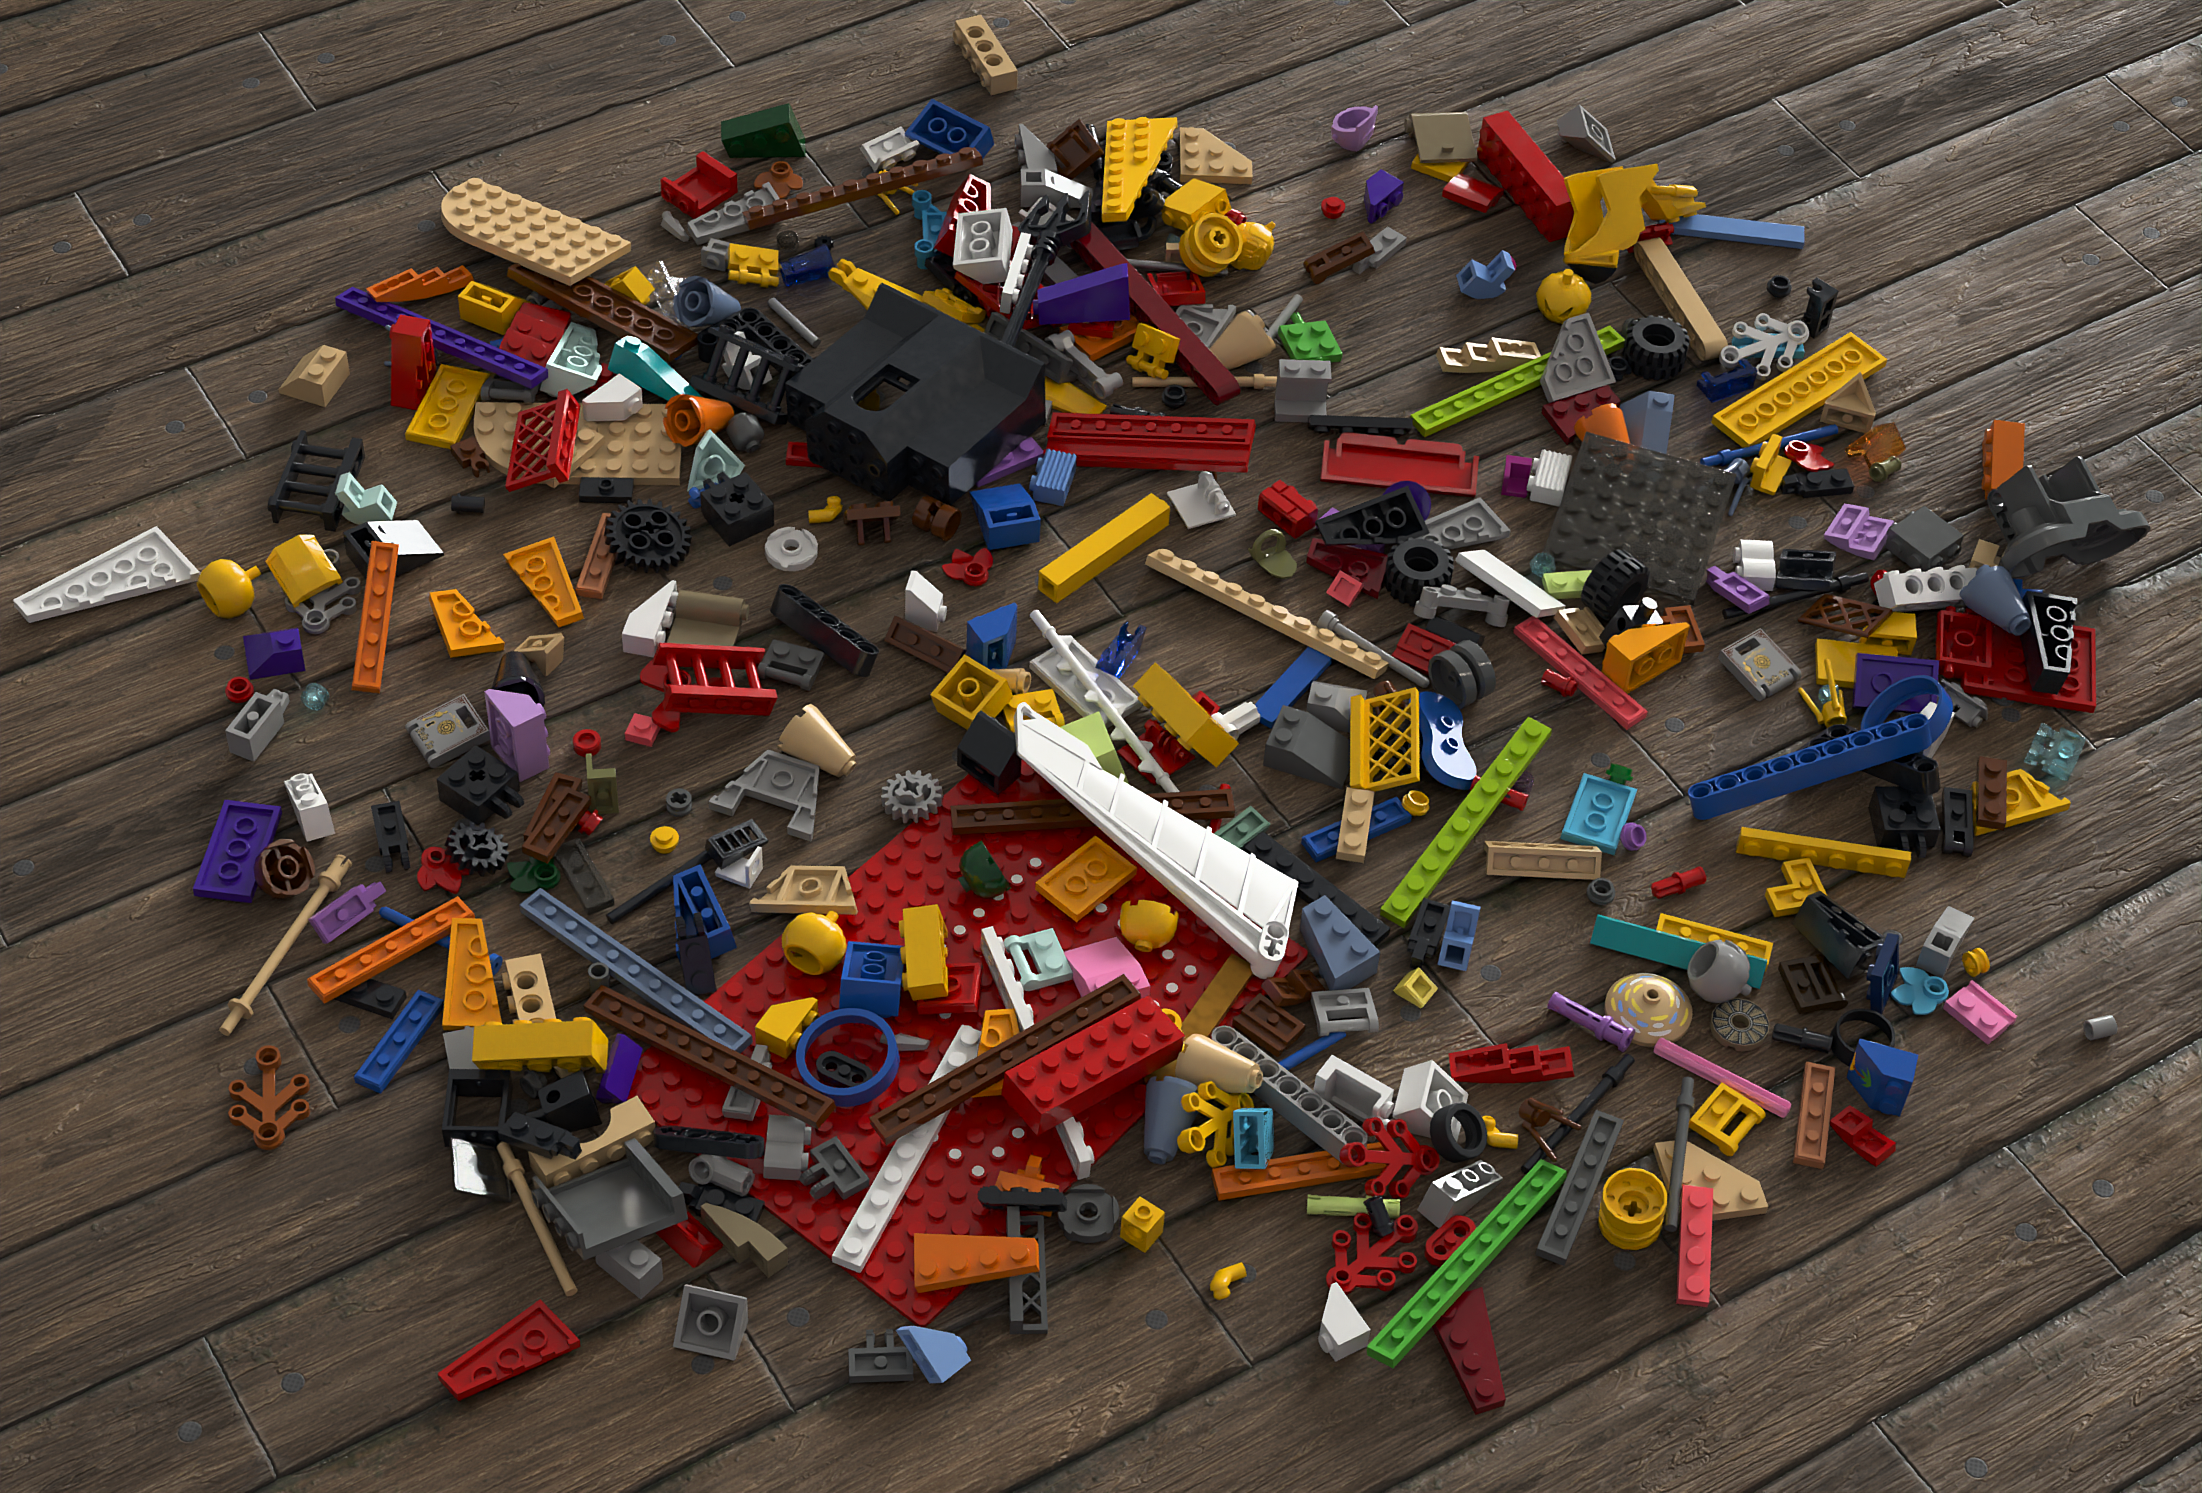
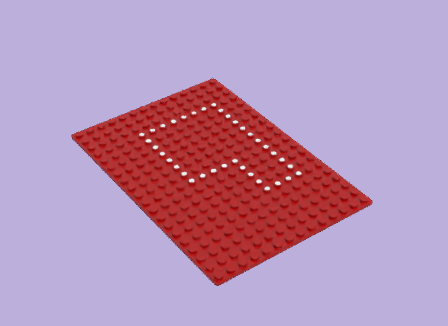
[627,759,1308,1328]

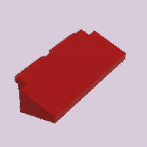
[1320,432,1479,498]

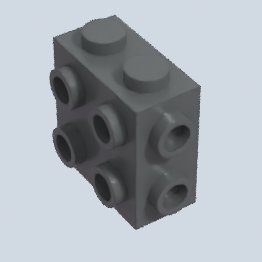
[1884,506,1964,572]

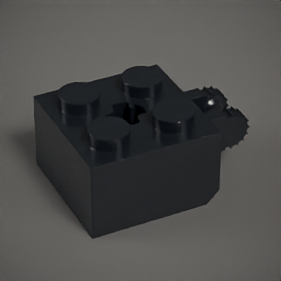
[700,472,774,547]
[436,745,524,825]
[1868,786,1941,858]

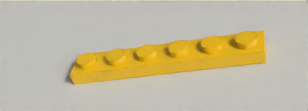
[1736,827,1911,878]

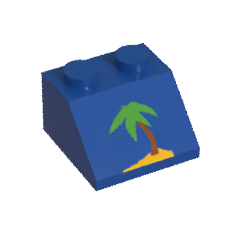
[1846,1039,1918,1117]

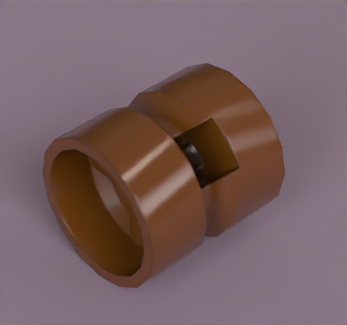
[912,495,962,541]

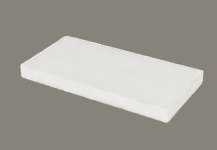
[1455,550,1566,618]
[1029,639,1142,729]

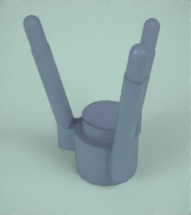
[1696,458,1750,516]

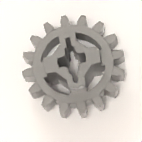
[881,770,943,823]

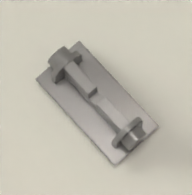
[1937,679,1988,728]

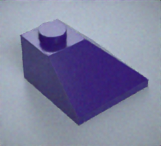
[243,627,306,680]

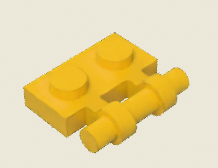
[727,243,779,288]
[1126,323,1180,380]

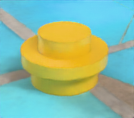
[1401,790,1429,816]
[650,826,679,854]

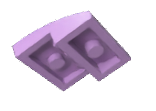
[1824,503,1894,560]

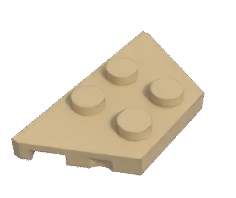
[749,865,858,915]

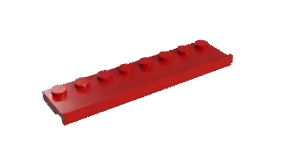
[1043,412,1256,473]

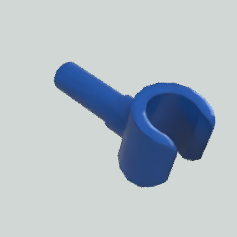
[688,482,718,508]

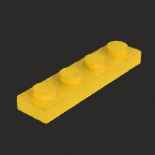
[1656,913,1773,972]

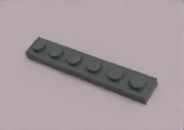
[1535,1110,1624,1266]

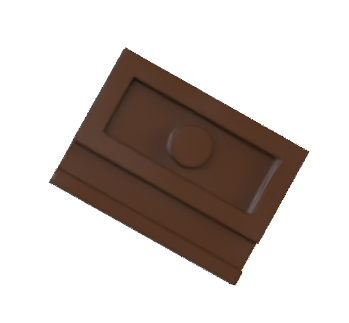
[1232,993,1306,1058]

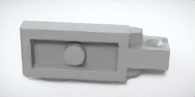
[1352,226,1407,275]
[722,1044,772,1121]

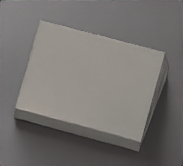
[673,1284,748,1360]

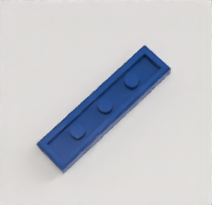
[1255,646,1332,729]
[1301,796,1412,863]
[354,989,444,1094]

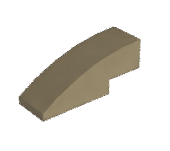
[701,1203,788,1278]

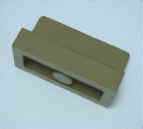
[586,753,619,814]

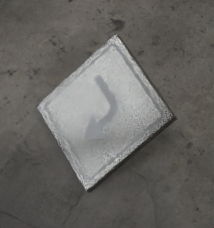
[449,1138,512,1203]

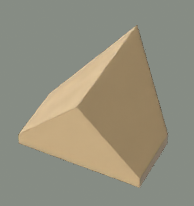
[1820,372,1876,434]

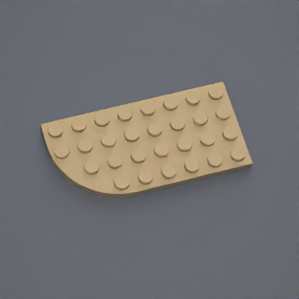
[441,178,631,286]
[474,402,682,485]

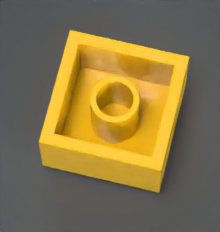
[930,654,1013,730]

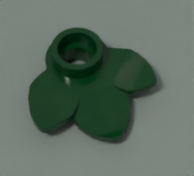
[507,857,561,893]

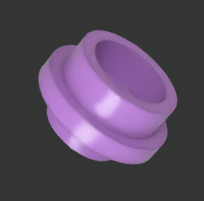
[1620,823,1646,851]

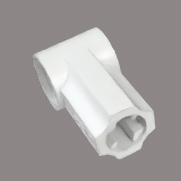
[1211,701,1261,740]

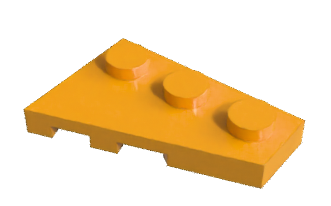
[972,1008,1019,1097]

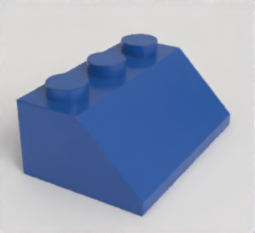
[904,99,994,159]

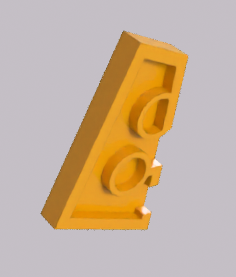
[429,589,505,658]

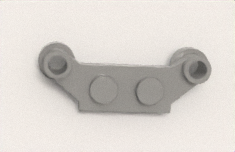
[1044,330,1123,399]
[1414,585,1510,627]

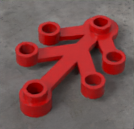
[1339,1117,1440,1199]
[1326,1213,1418,1295]

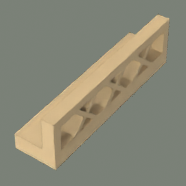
[1484,841,1602,880]

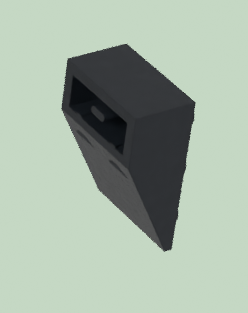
[343,520,444,579]

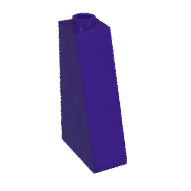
[1033,263,1130,325]

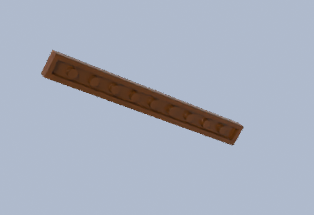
[742,147,983,230]
[950,789,1235,835]
[869,974,1141,1145]
[583,985,836,1129]

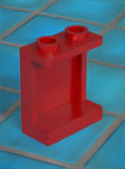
[661,151,738,219]

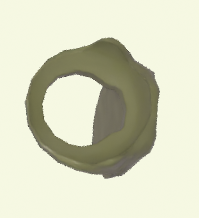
[1248,529,1297,579]

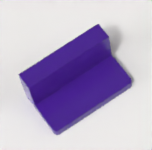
[596,1034,643,1103]

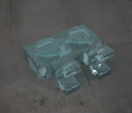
[2023,723,2087,781]

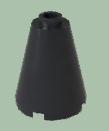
[491,651,545,707]

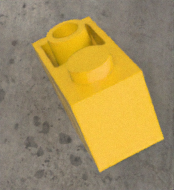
[755,997,820,1059]

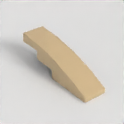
[1436,338,1541,373]

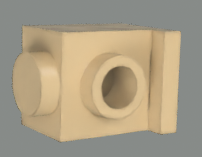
[1969,539,2001,570]

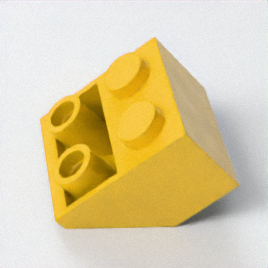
[458,281,530,335]

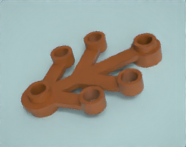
[228,1045,310,1150]

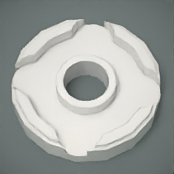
[765,527,818,571]

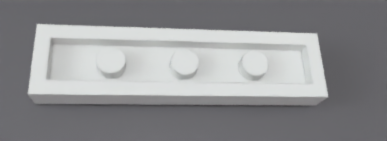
[1000,232,1034,314]

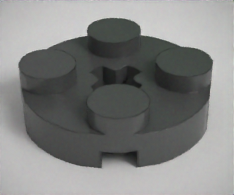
[1057,1184,1119,1243]

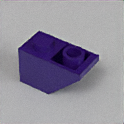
[1364,169,1404,224]

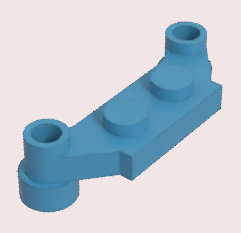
[912,190,947,269]

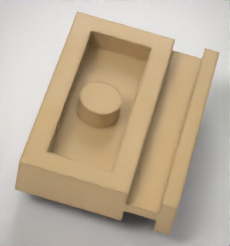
[1554,607,1606,654]

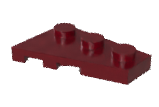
[1541,385,1621,446]
[1306,538,1388,599]

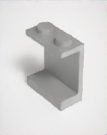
[1274,359,1331,423]

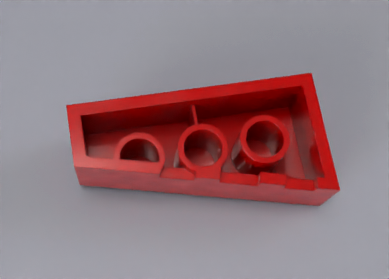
[934,174,991,257]

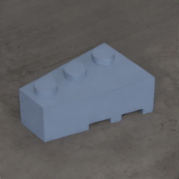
[1300,895,1380,991]

